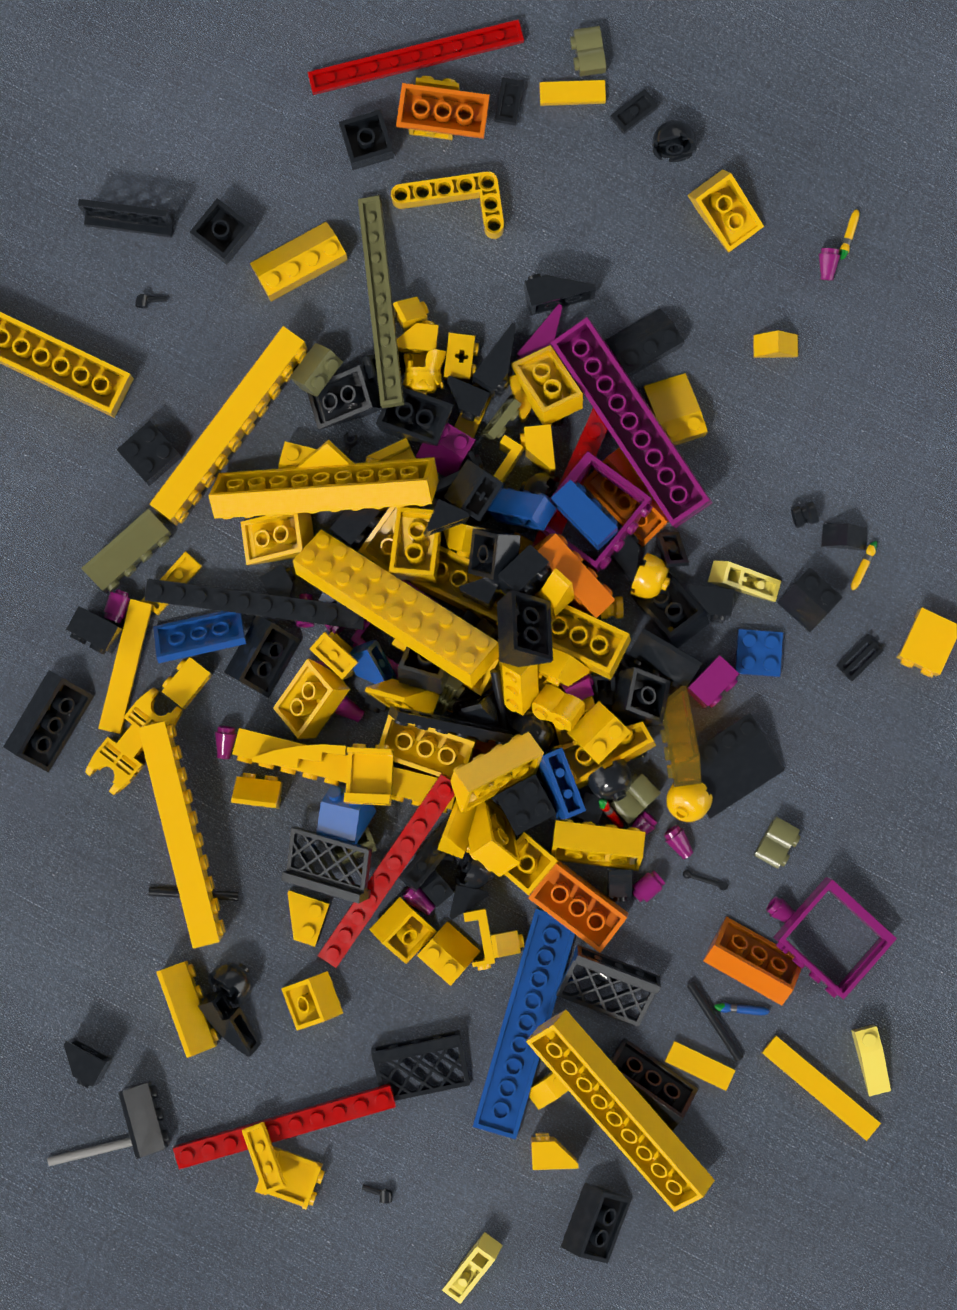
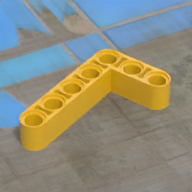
[391,172,504,239]

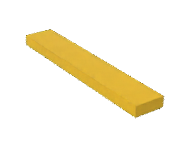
[98,599,153,734]
[761,1035,881,1141]

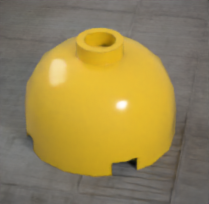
[631,553,671,598]
[666,777,713,822]

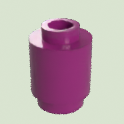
[103,589,130,624]
[632,870,666,903]

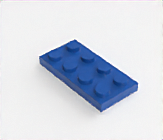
[153,611,246,663]

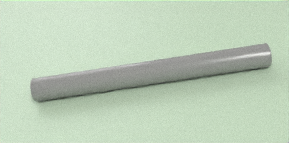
[47,1137,132,1166]

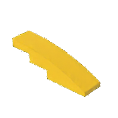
[252,744,347,768]

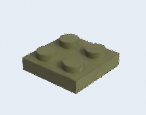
[479,399,521,440]

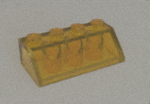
[659,685,701,787]

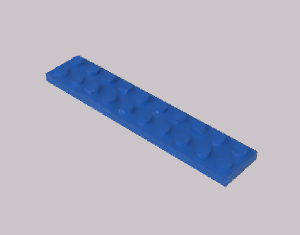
[473,908,575,1140]

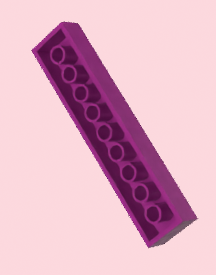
[551,317,713,528]

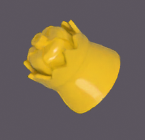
[402,349,446,395]

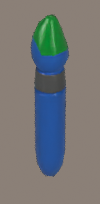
[714,1002,770,1015]

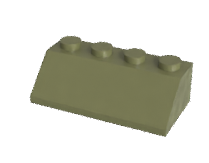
[81,509,171,593]

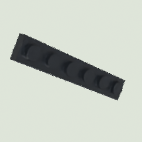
[388,705,516,745]

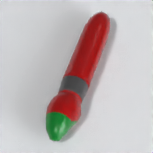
[599,799,624,829]

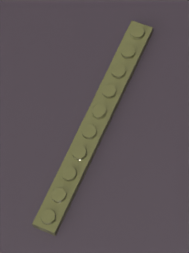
[358,195,404,408]

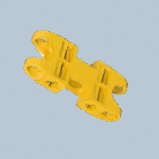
[85,688,183,795]

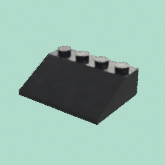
[674,713,784,819]

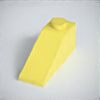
[708,561,781,602]
[851,1025,891,1097]
[442,1232,503,1304]

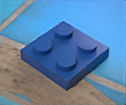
[735,629,783,677]

